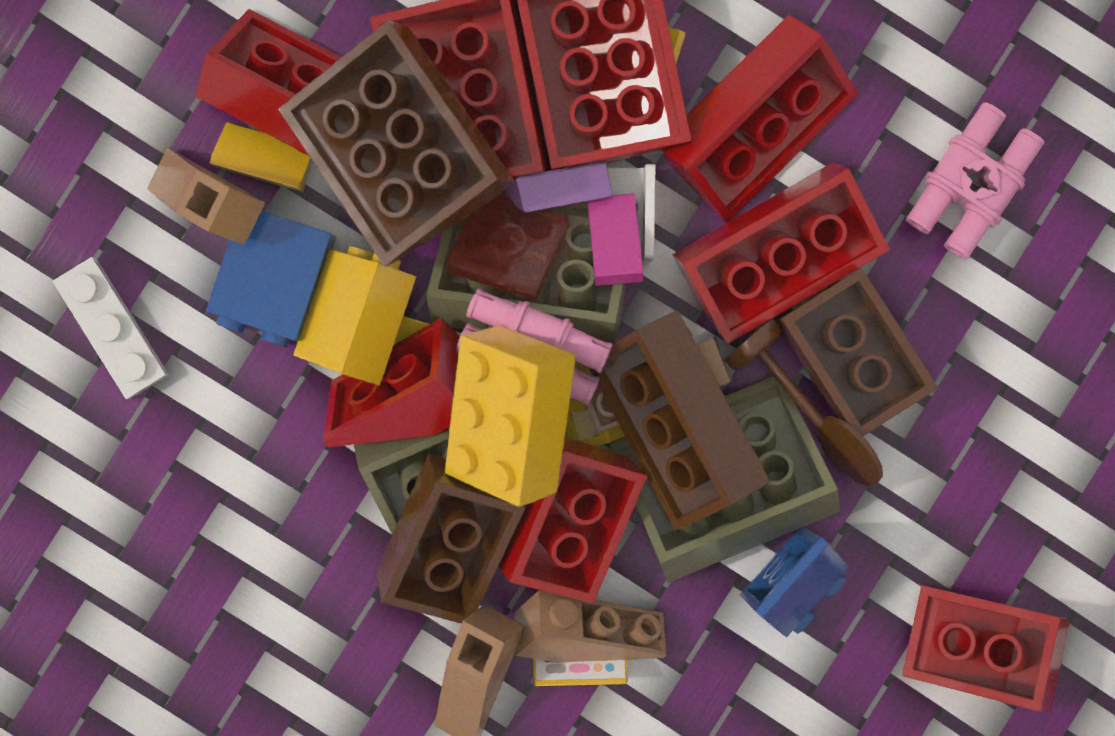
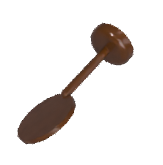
[724,318,883,486]

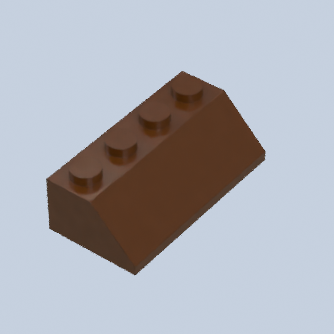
[588,310,770,530]

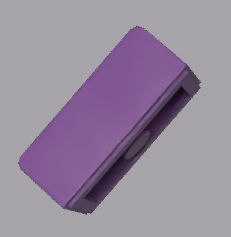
[506,162,613,212]

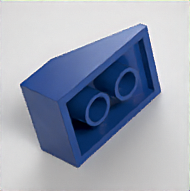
[740,527,849,638]

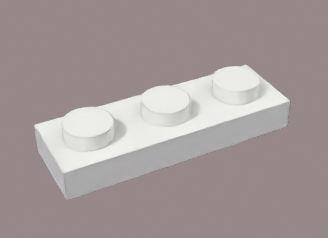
[52,257,169,400]

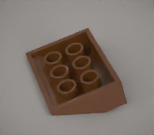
[278,20,515,266]

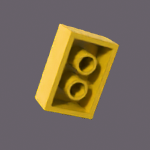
[445,325,576,507]

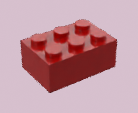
[498,437,647,604]

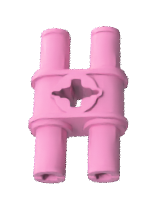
[905,102,1045,260]
[456,288,613,406]

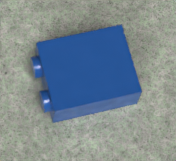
[206,211,336,347]

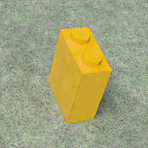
[293,246,416,385]

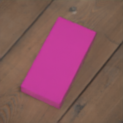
[588,193,643,286]

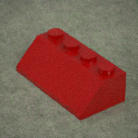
[195,9,342,156]
[660,15,858,223]
[672,162,890,344]

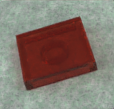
[446,195,569,301]

